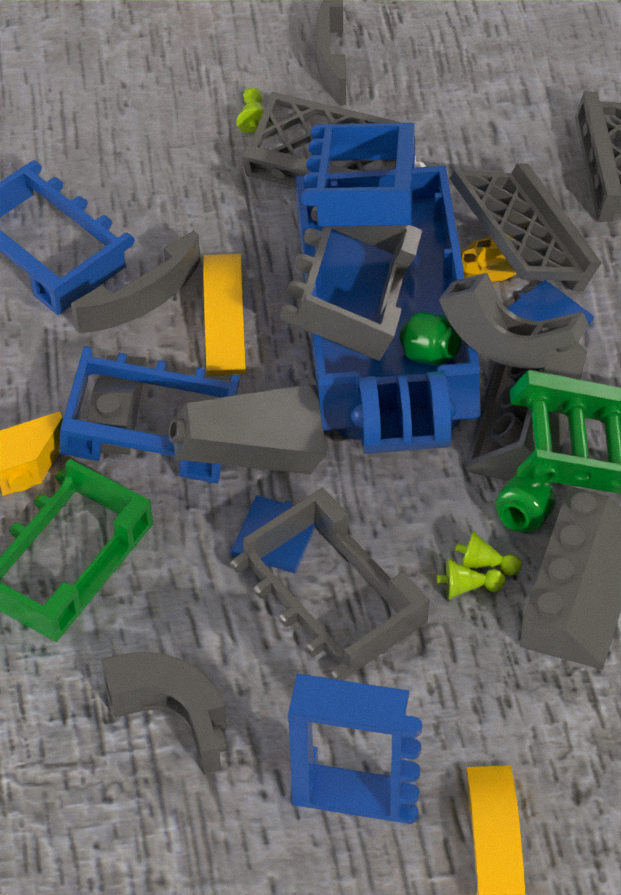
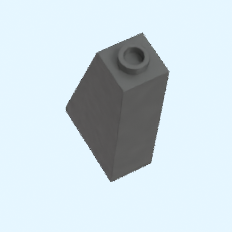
[169,384,327,474]

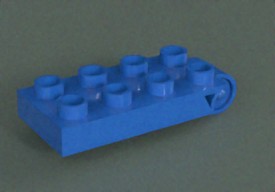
[296,165,481,454]

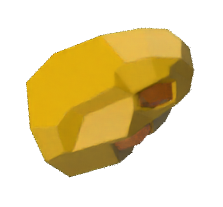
[460,233,517,282]

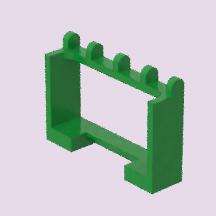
[0,459,153,642]

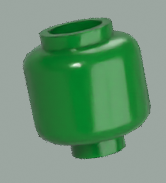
[399,312,461,367]
[495,474,556,533]

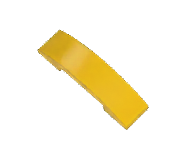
[203,253,246,376]
[466,765,525,895]

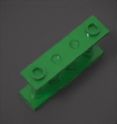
[509,370,621,494]

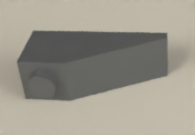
[87,355,147,455]

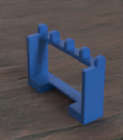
[301,123,415,226]
[0,160,135,315]
[60,346,240,484]
[288,673,422,824]

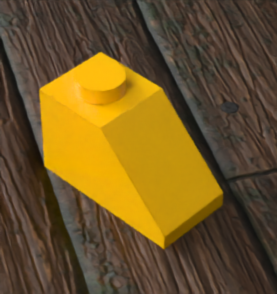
[0,411,63,496]

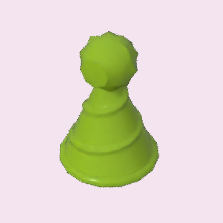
[236,88,271,133]
[455,531,522,576]
[436,559,505,600]

